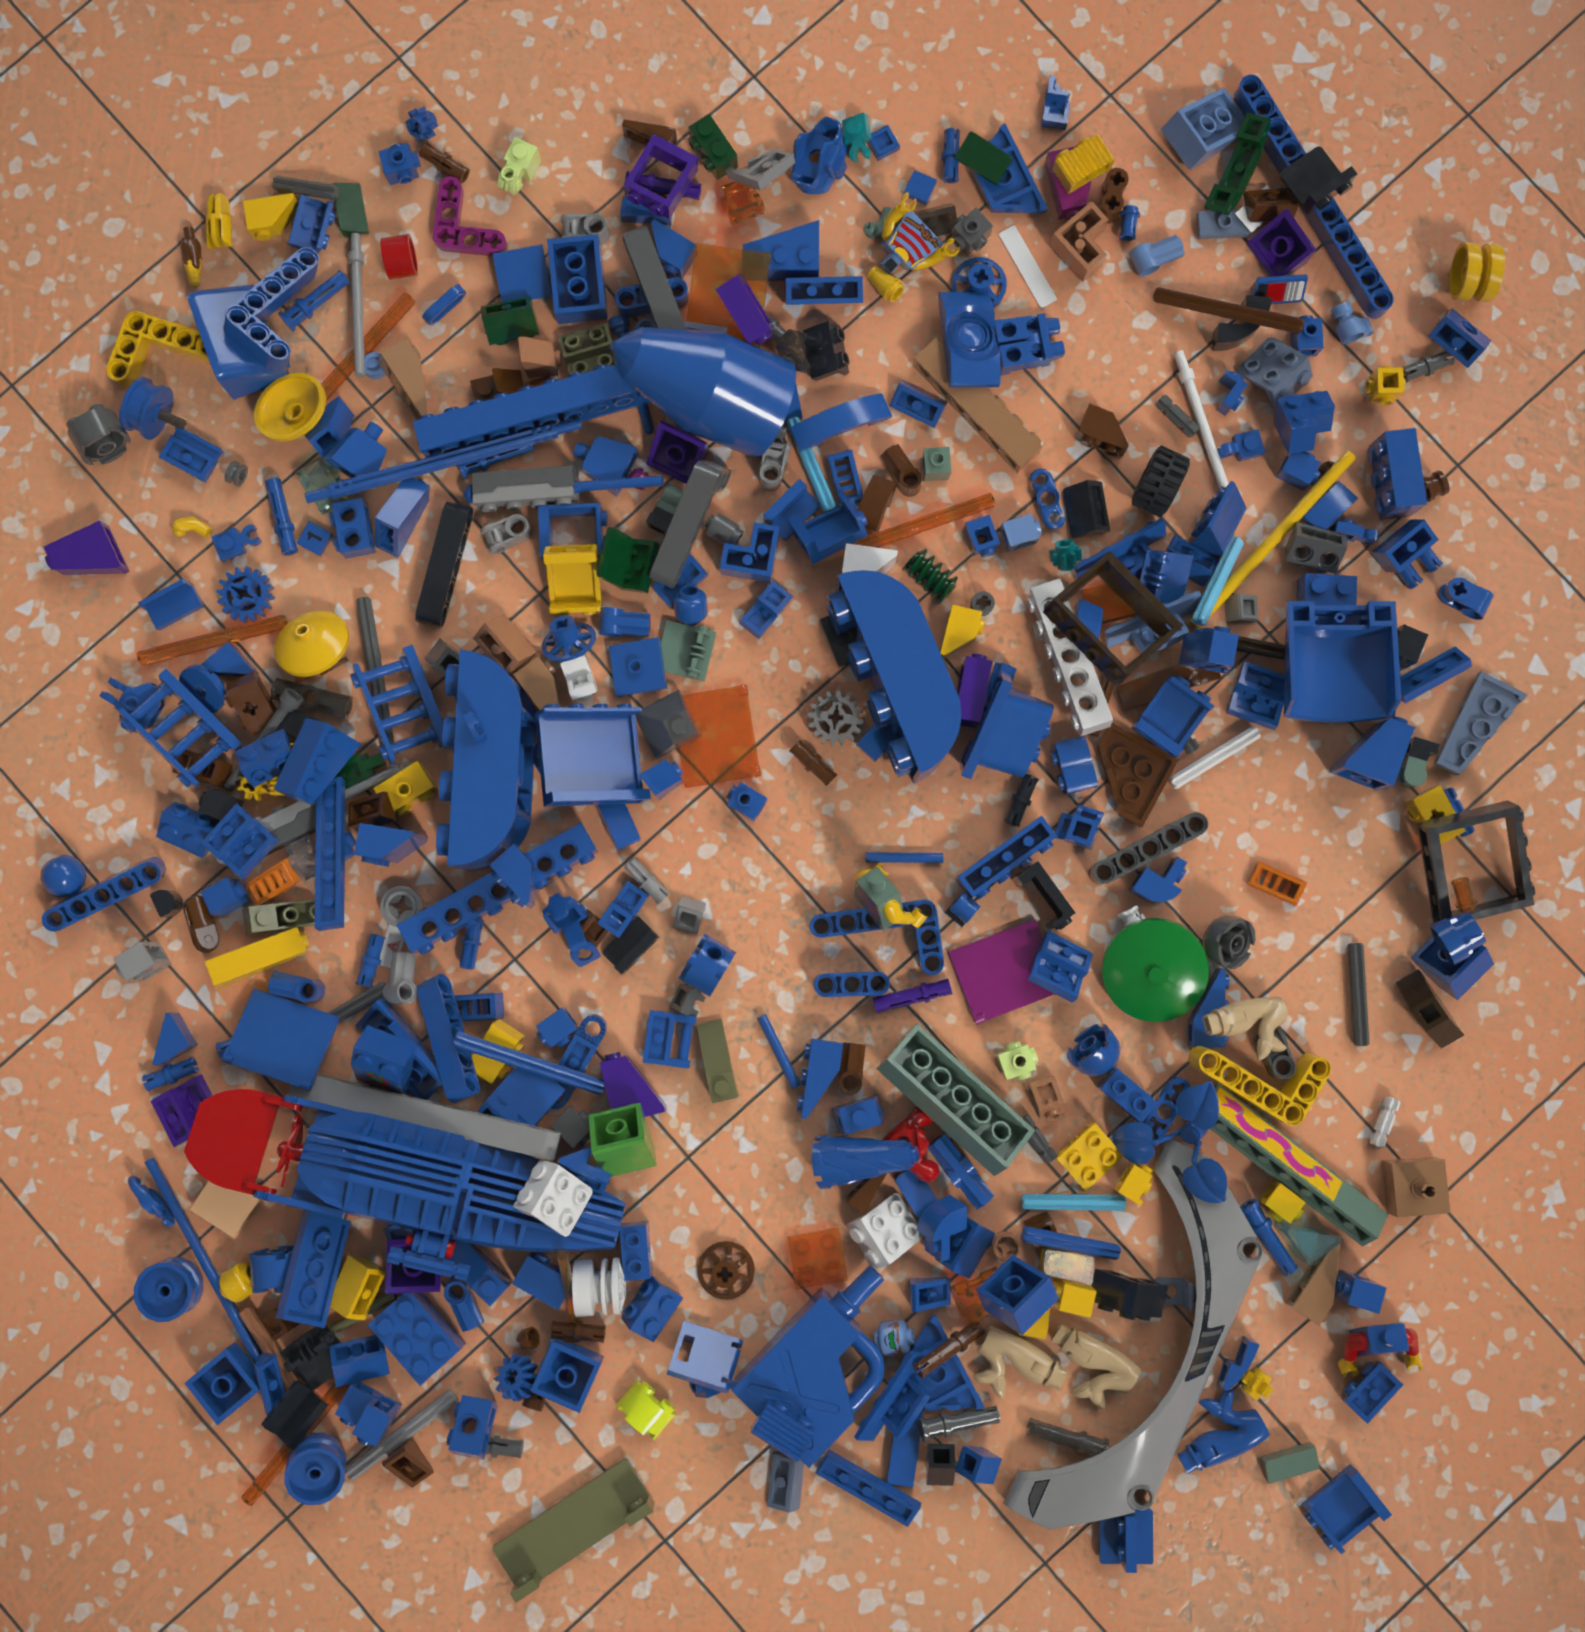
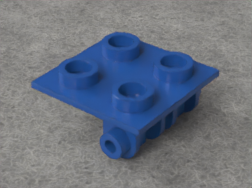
[1139,549,1194,603]

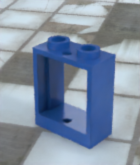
[538,503,607,562]

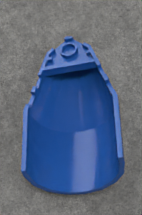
[610,327,796,458]

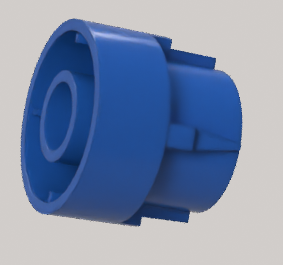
[1430,912,1486,965]

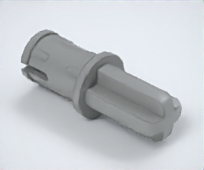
[625,858,670,904]

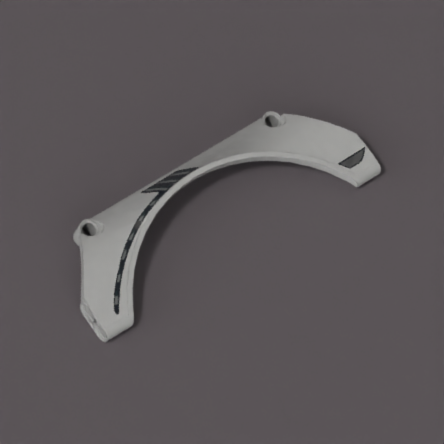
[1003,1139,1264,1529]

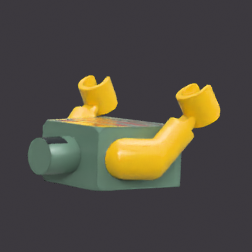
[854,863,928,931]

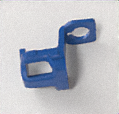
[542,893,601,967]

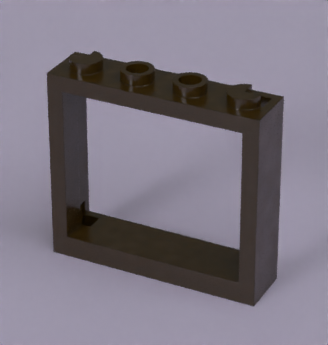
[1043,551,1183,687]

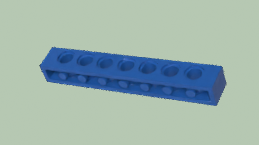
[396,823,598,955]

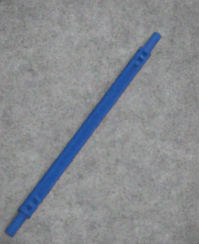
[304,418,582,503]

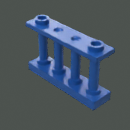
[350,644,443,766]
[118,669,242,789]

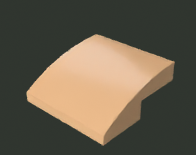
[190,1181,261,1239]

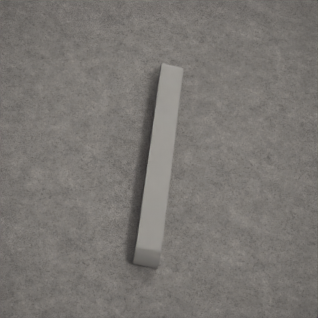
[288,1074,561,1160]

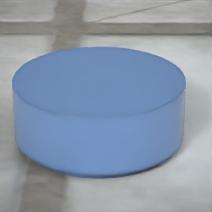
[364,352,386,380]

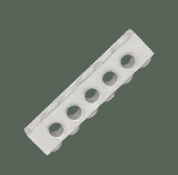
[1027,578,1113,736]

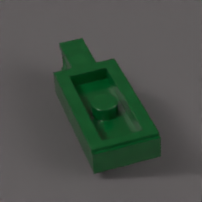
[334,753,387,789]

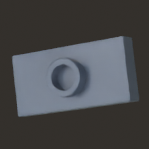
[1197,210,1250,239]

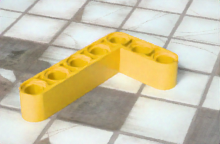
[106,311,210,389]
[1188,1046,1331,1126]

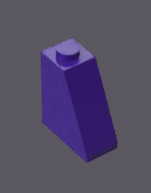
[44,520,130,575]
[599,1052,667,1117]

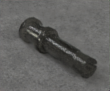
[1026,1418,1109,1456]

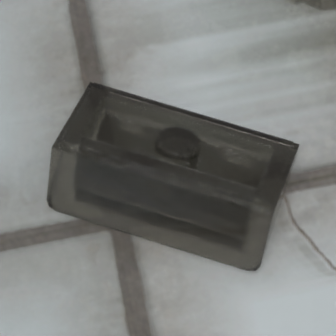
[914,204,957,236]

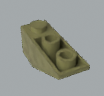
[242,899,315,935]

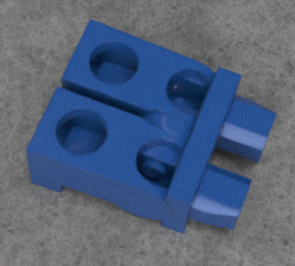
[995,313,1065,376]

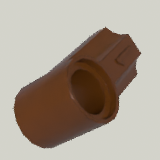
[880,444,922,497]
[838,1042,866,1095]

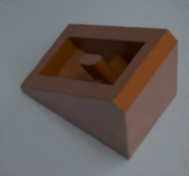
[382,1437,434,1488]

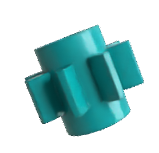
[1049,539,1082,571]

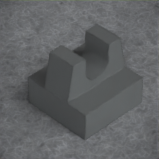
[670,983,706,1016]

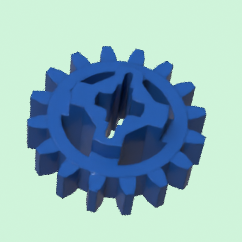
[216,566,275,623]

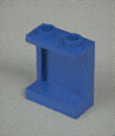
[787,491,868,564]
[1131,675,1214,758]
[1301,1464,1392,1555]

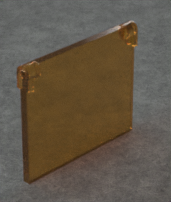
[687,243,771,347]
[679,684,762,788]

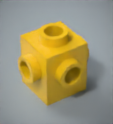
[1365,366,1406,406]

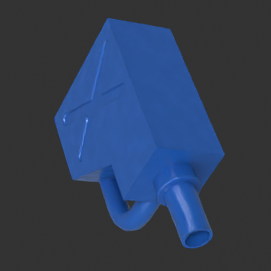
[731,1265,885,1468]

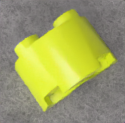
[616,1380,676,1440]

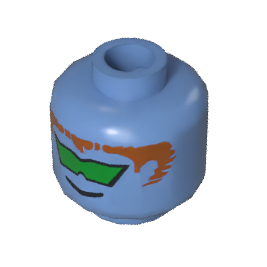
[874,1319,915,1356]

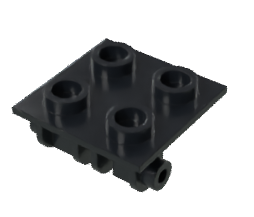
[280,1325,341,1390]

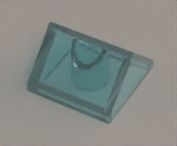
[1274,1221,1342,1265]

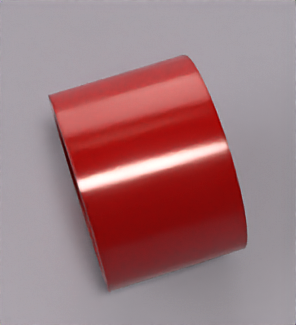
[380,234,418,280]

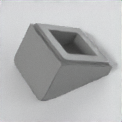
[1225,594,1258,622]
[673,897,706,934]

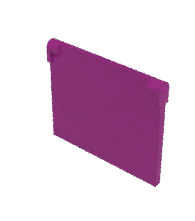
[948,919,1056,1025]

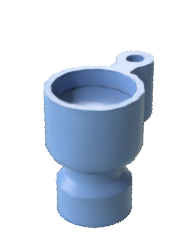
[1330,301,1374,345]

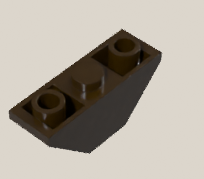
[1396,969,1464,1049]

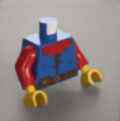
[1338,1323,1423,1378]

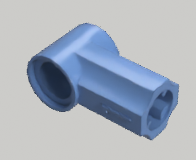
[1129,235,1185,277]

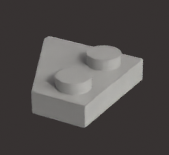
[726,148,796,190]

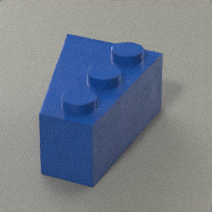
[742,220,819,281]

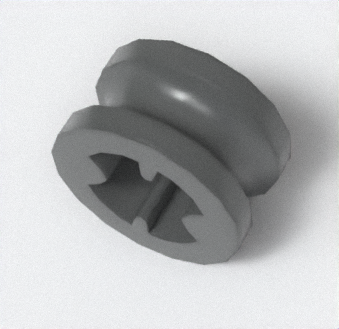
[225,461,248,487]
[971,591,995,616]

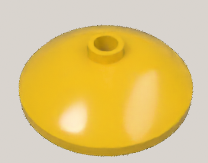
[254,373,326,442]
[274,610,349,677]

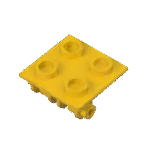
[1056,1122,1123,1191]

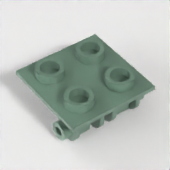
[661,620,716,682]

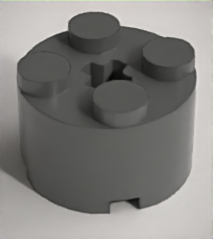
[66,404,131,465]

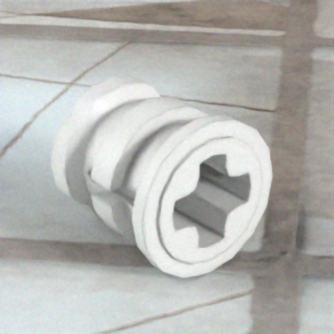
[1117,905,1145,928]

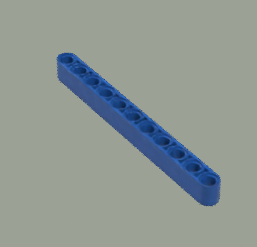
[1234,74,1394,319]

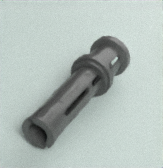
[918,1406,1000,1442]

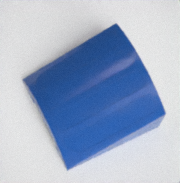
[1284,601,1401,722]

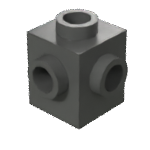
[951,207,993,255]

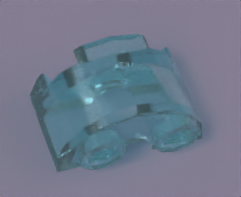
[296,456,349,515]

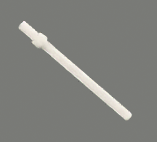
[1174,350,1229,489]

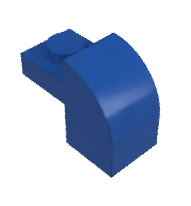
[1129,857,1187,903]
[917,1195,967,1262]

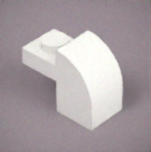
[558,648,598,701]

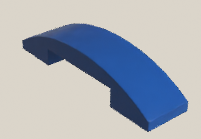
[790,393,892,452]

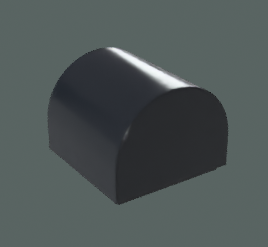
[150,890,183,918]

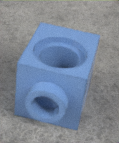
[1000,513,1042,552]

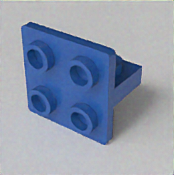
[1099,1508,1153,1573]

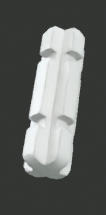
[1370,1096,1401,1148]

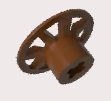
[697,1241,755,1300]

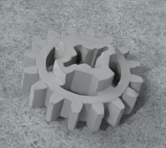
[808,690,864,747]

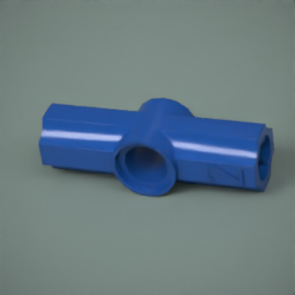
[927,1133,995,1210]

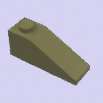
[696,1019,739,1103]

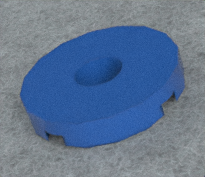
[179,664,226,713]

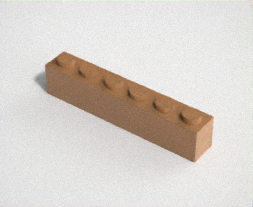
[913,337,1043,474]

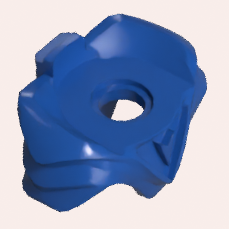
[791,117,848,194]

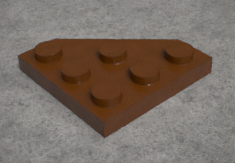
[1097,723,1179,828]

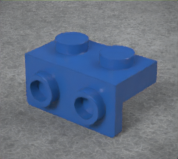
[287,194,336,253]
[236,729,292,787]
[156,802,219,858]
[621,1275,683,1342]
[1341,1361,1404,1424]

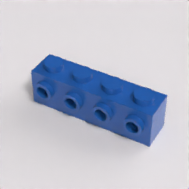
[955,816,1058,900]

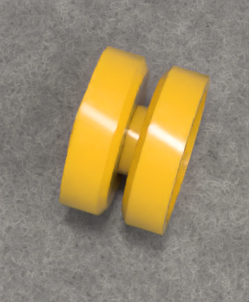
[1449,242,1505,302]

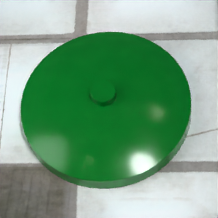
[1102,918,1209,1022]

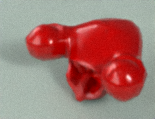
[882,1106,940,1183]

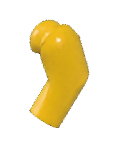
[172,516,212,538]

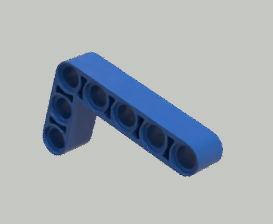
[224,247,319,373]
[809,900,944,975]

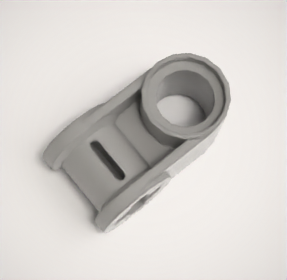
[561,213,610,245]
[760,442,791,491]
[480,514,533,555]

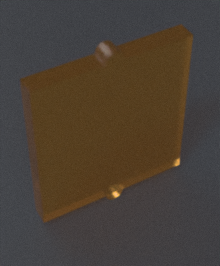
[1081,583,1137,624]

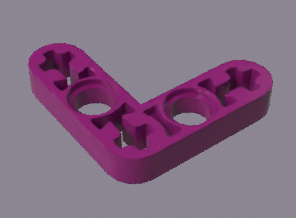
[433,176,507,256]

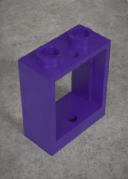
[624,134,698,219]
[715,275,775,345]
[957,654,992,729]

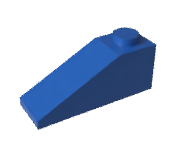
[447,1240,513,1306]

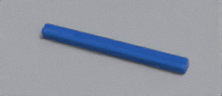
[453,1032,605,1095]

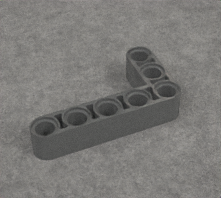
[649,459,732,589]

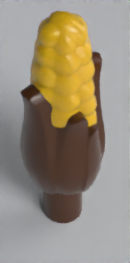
[180,226,202,287]

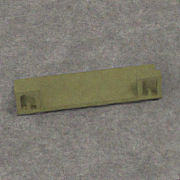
[492,1458,655,1603]

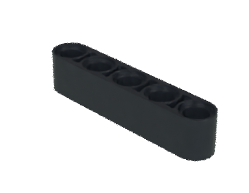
[415,501,473,628]

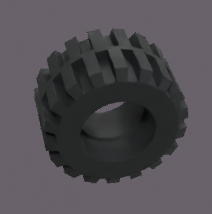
[1132,445,1190,518]

